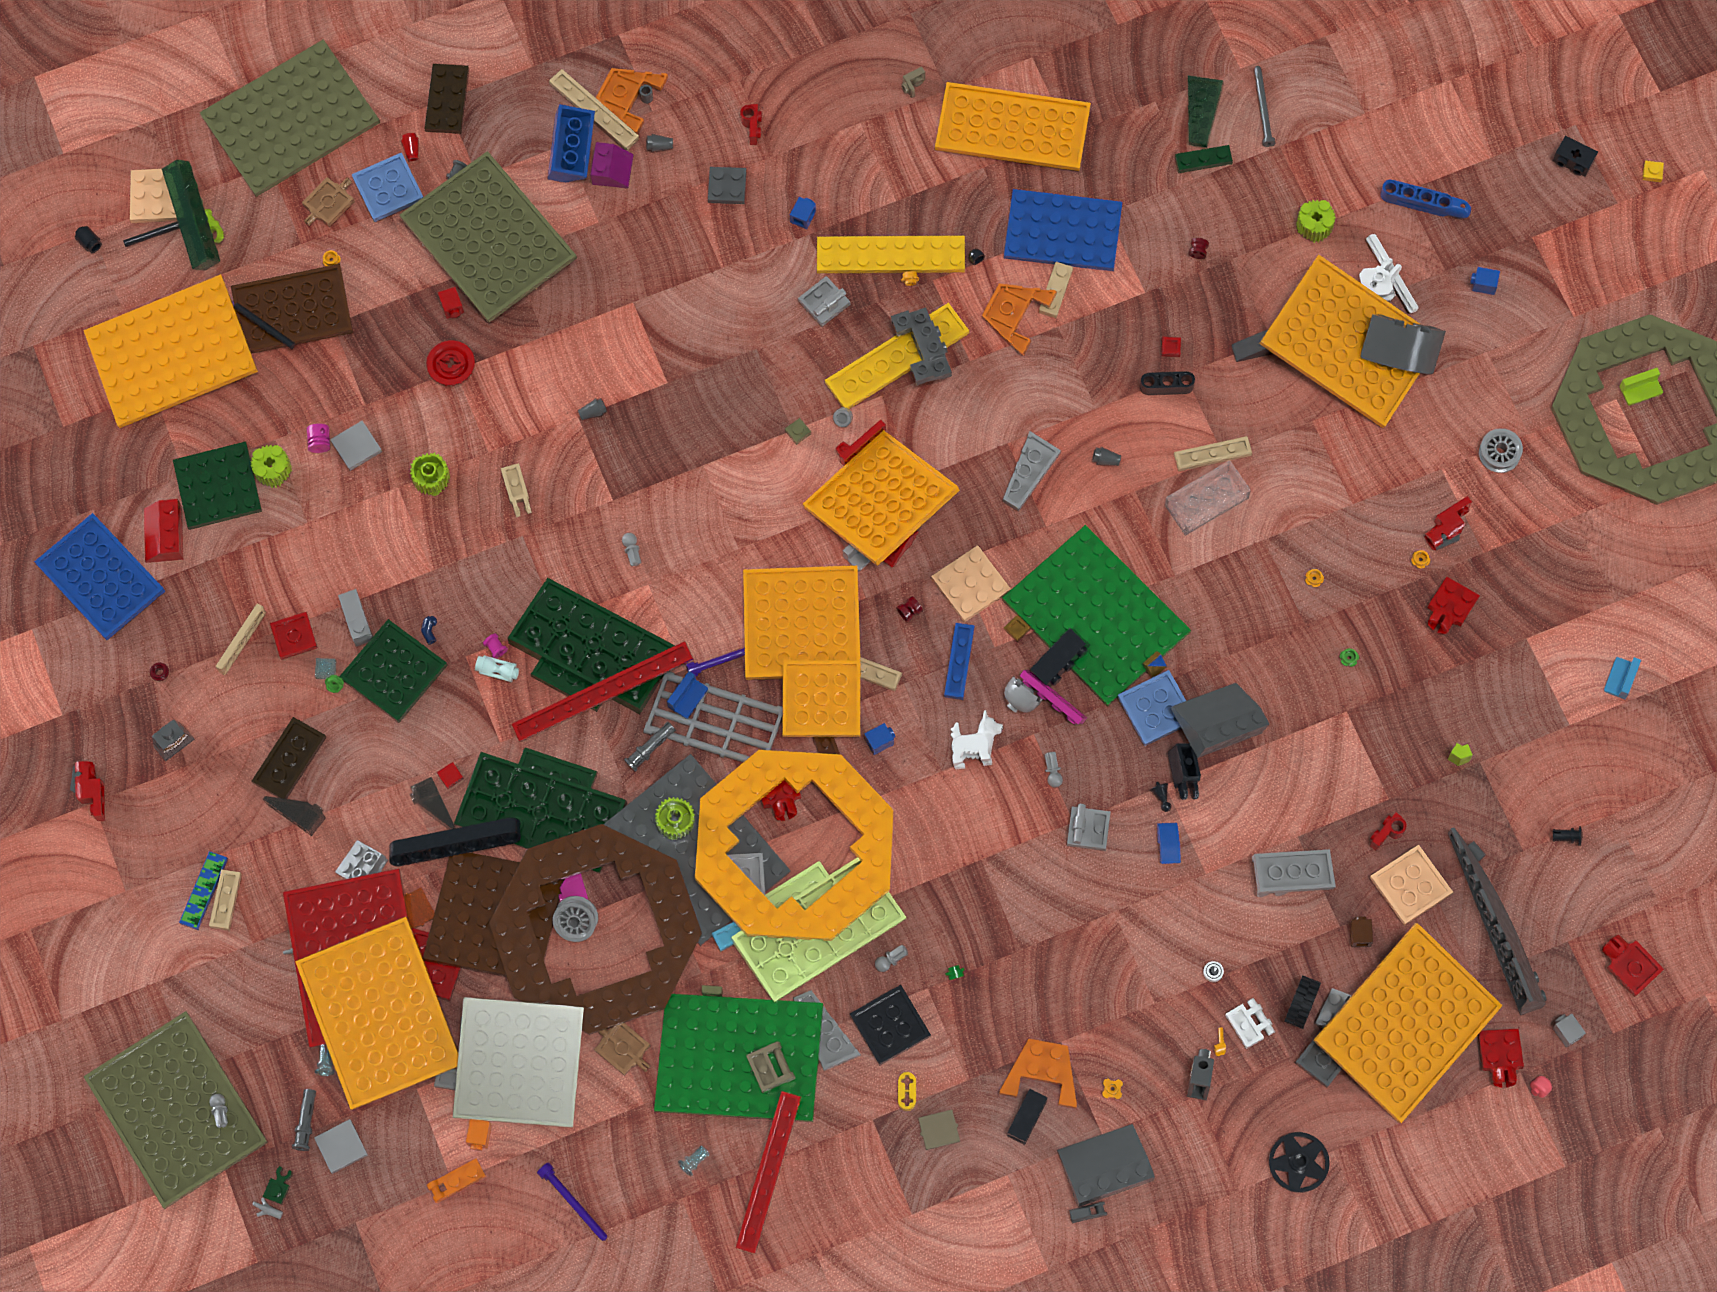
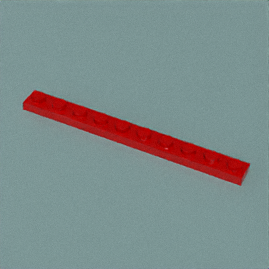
[512,641,694,742]

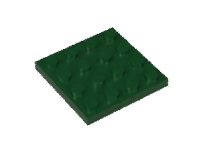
[173,441,262,530]
[339,619,448,723]

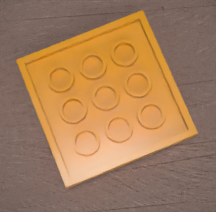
[783,660,860,737]

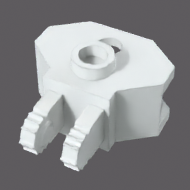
[1359,258,1402,301]

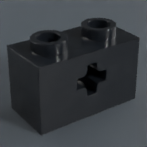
[1553,135,1598,177]

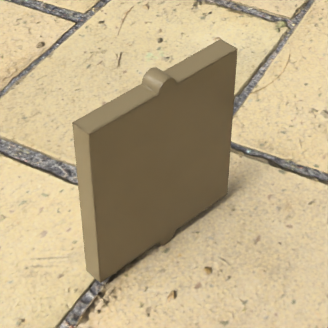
[918,1110,960,1150]

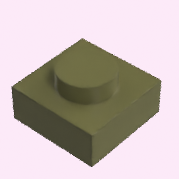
[785,418,811,445]

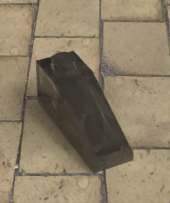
[410,777,455,830]
[263,796,326,837]

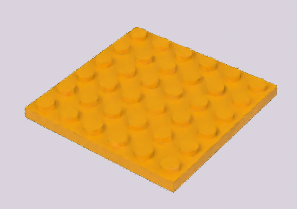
[802,430,960,566]
[743,565,861,680]

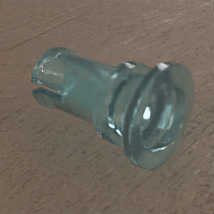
[314,1045,335,1076]
[678,1146,710,1176]

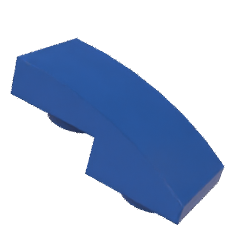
[1157,823,1181,864]

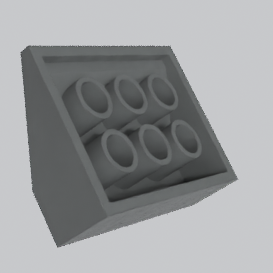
[1171,683,1269,758]
[1057,1124,1155,1207]

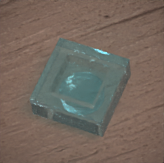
[315,658,336,679]

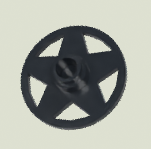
[1269,1132,1330,1193]

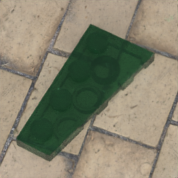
[1188,75,1224,148]

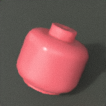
[1530,1076,1552,1098]

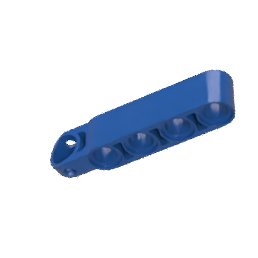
[1381,179,1471,219]

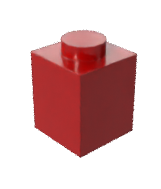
[438,287,464,319]

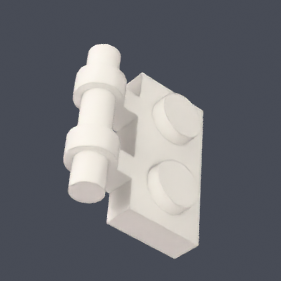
[1225,998,1275,1049]

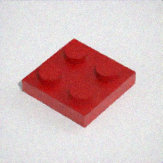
[270,612,318,660]

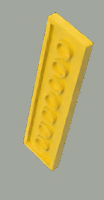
[817,236,965,273]
[825,303,969,409]

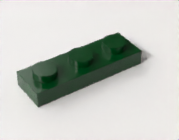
[1175,145,1233,173]

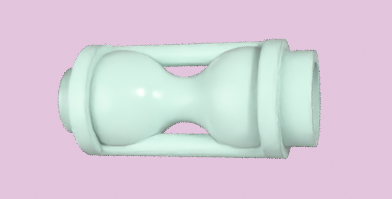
[475,655,519,682]

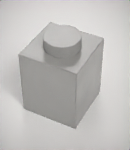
[1553,1014,1586,1048]

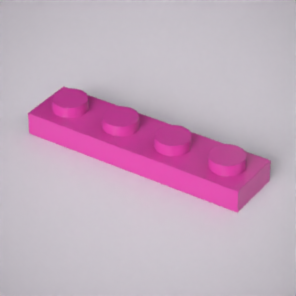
[1020,669,1087,724]

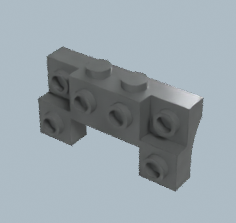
[891,307,952,385]

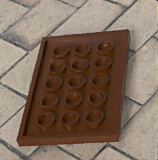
[231,264,353,354]

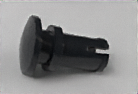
[1553,826,1583,846]

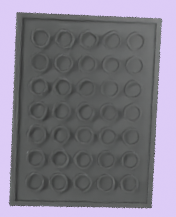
[603,754,791,947]

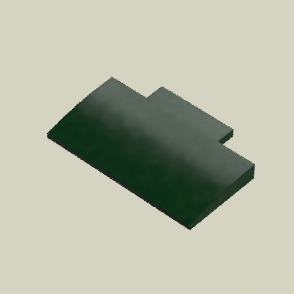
[508,578,675,714]
[454,747,627,873]

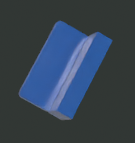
[667,671,708,719]

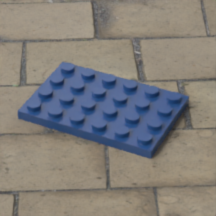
[1004,189,1123,272]
[34,513,165,641]

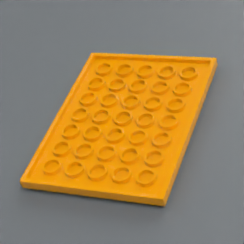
[1259,254,1420,428]
[83,274,258,428]
[295,917,459,1110]
[1313,923,1503,1123]

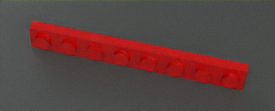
[736,1091,802,1254]

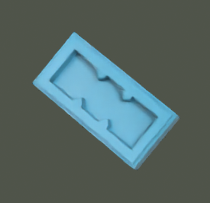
[711,922,741,951]

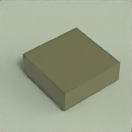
[702,985,723,997]

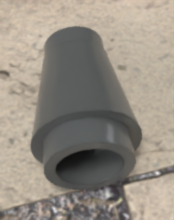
[646,134,673,152]
[578,398,607,420]
[1092,447,1121,466]

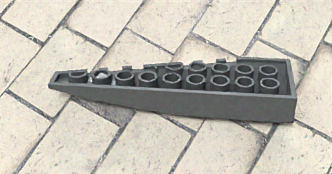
[1448,828,1547,1015]

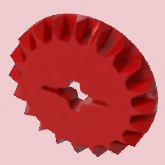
[426,340,475,387]

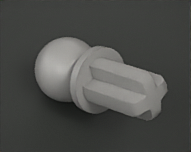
[622,533,641,566]
[1045,752,1063,788]
[875,945,908,972]
[209,1094,228,1128]

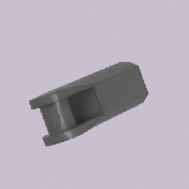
[1069,1202,1108,1224]

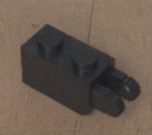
[1168,743,1201,800]

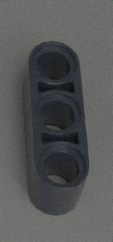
[1140,371,1195,395]

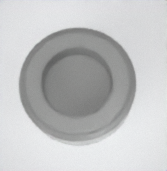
[833,407,853,427]

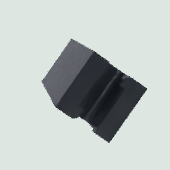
[1007,1089,1048,1145]

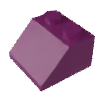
[590,142,634,189]

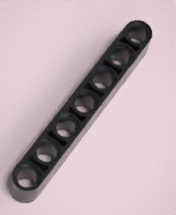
[389,817,521,866]

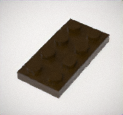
[424,64,469,134]
[252,717,327,801]

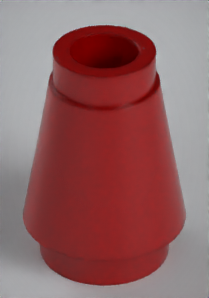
[401,133,419,161]

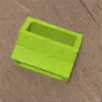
[1448,743,1473,766]

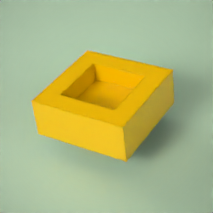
[1643,160,1664,182]

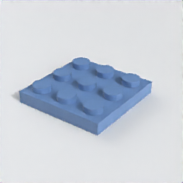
[352,152,423,222]
[1118,670,1186,746]

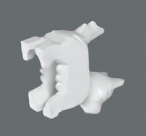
[951,710,1003,770]

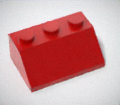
[144,499,184,563]

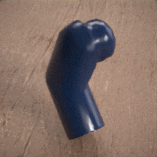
[421,616,437,645]

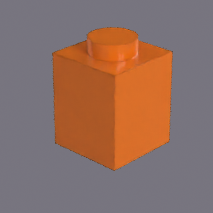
[466,1119,492,1151]

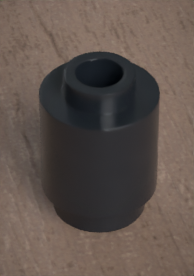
[75,226,102,253]

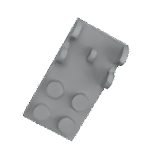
[1252,849,1336,897]

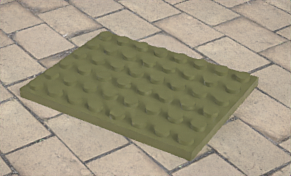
[199,39,380,197]
[400,151,577,323]
[83,1011,268,1209]

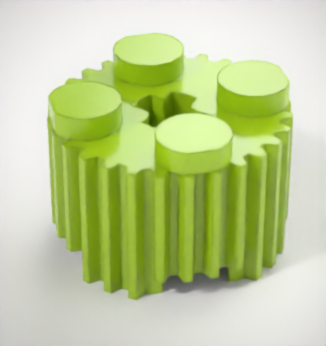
[1296,200,1336,243]
[251,445,292,488]
[410,452,450,496]
[655,797,695,840]

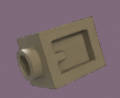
[901,67,925,98]

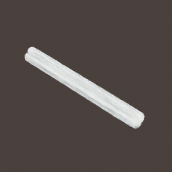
[1366,234,1419,313]

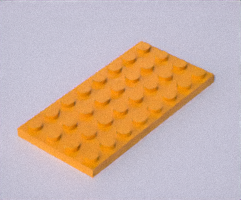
[935,82,1091,171]

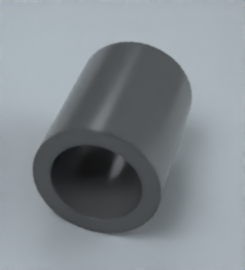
[639,85,653,104]
[1468,841,1486,862]

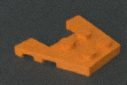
[596,68,668,134]
[982,283,1057,356]
[999,1039,1077,1109]

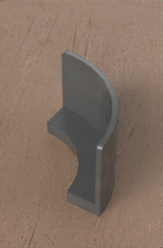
[1361,314,1446,374]

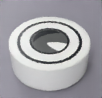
[1203,961,1224,982]

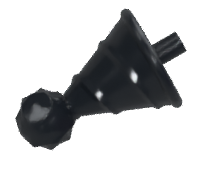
[1150,782,1172,812]

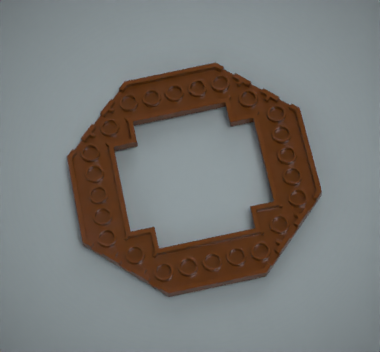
[489,824,702,1035]

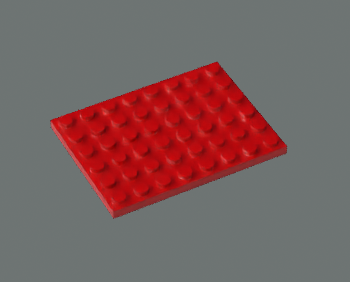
[283,869,409,1048]

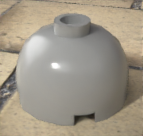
[1004,676,1043,713]

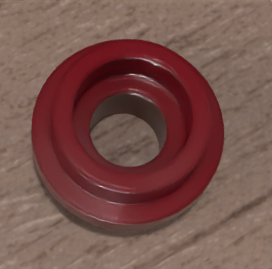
[150,662,169,681]

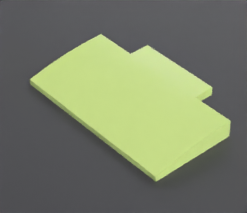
[731,857,906,1003]

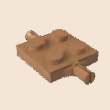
[302,177,355,227]
[594,1023,651,1076]

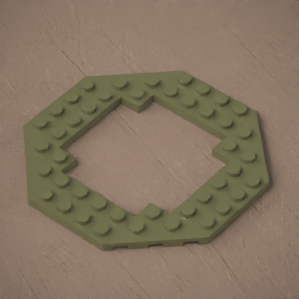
[1551,314,1717,505]

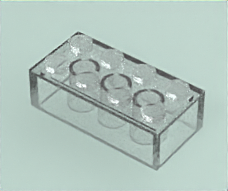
[1165,460,1251,536]

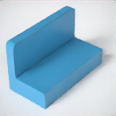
[1604,657,1641,700]

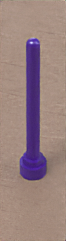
[686,648,745,677]
[537,1162,607,1241]

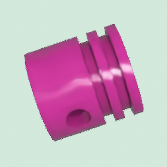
[306,424,330,453]

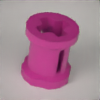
[483,633,508,659]

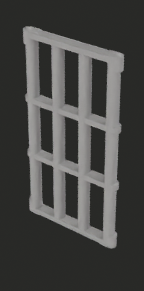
[644,671,783,762]

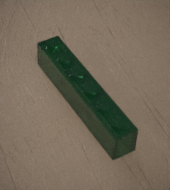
[162,159,220,271]

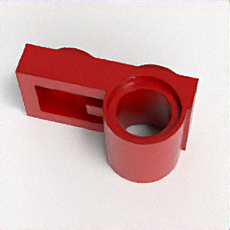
[740,104,762,145]
[1370,812,1407,851]

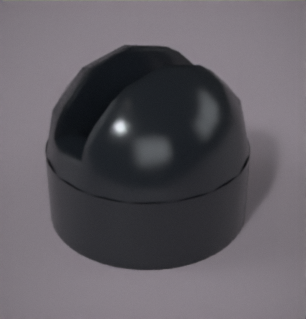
[969,248,985,265]

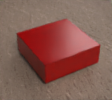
[1161,337,1181,357]
[436,762,464,789]

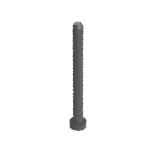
[1254,66,1276,147]

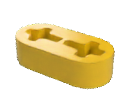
[898,1072,916,1111]

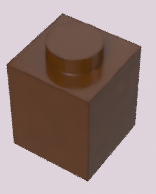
[1350,916,1373,947]

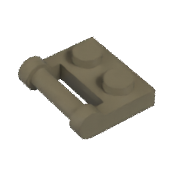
[746,1042,796,1093]

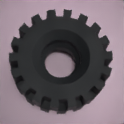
[1284,975,1321,1029]

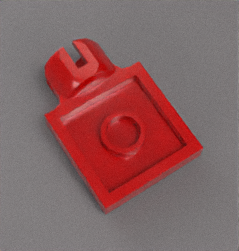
[1427,577,1480,634]
[761,780,801,821]
[1602,935,1664,997]
[1478,1029,1524,1088]

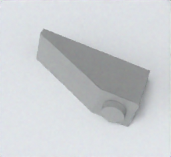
[338,589,373,647]

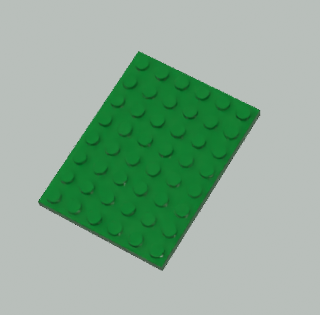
[1002,525,1191,707]
[654,994,824,1122]

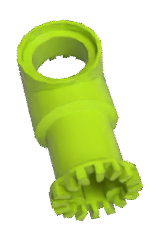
[197,209,224,243]

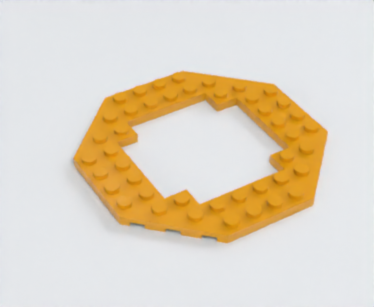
[695,750,893,941]

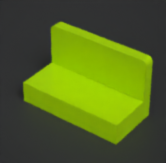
[1619,368,1663,406]

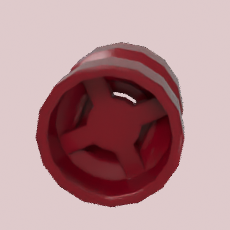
[896,596,923,622]

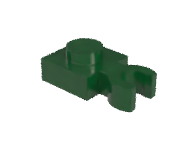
[262,1166,293,1205]

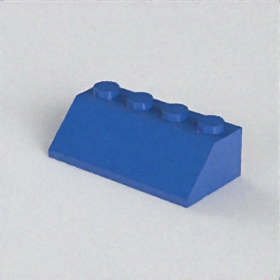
[547,104,595,183]

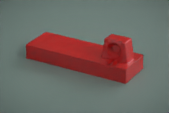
[835,419,886,466]

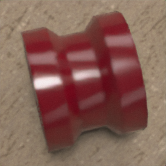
[1188,238,1209,259]

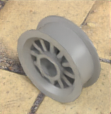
[1479,429,1523,473]
[553,896,598,942]

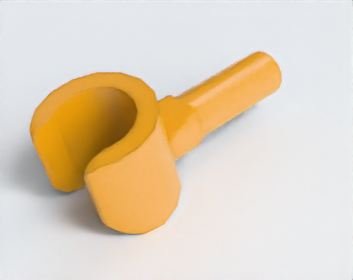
[1214,1027,1226,1056]

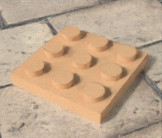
[130,168,187,223]
[931,545,1011,623]
[1370,845,1453,926]

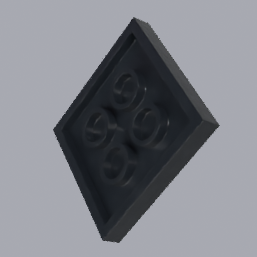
[850,985,931,1066]

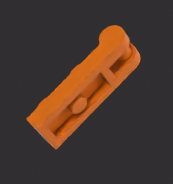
[426,1158,486,1203]

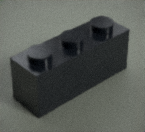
[1030,628,1090,687]

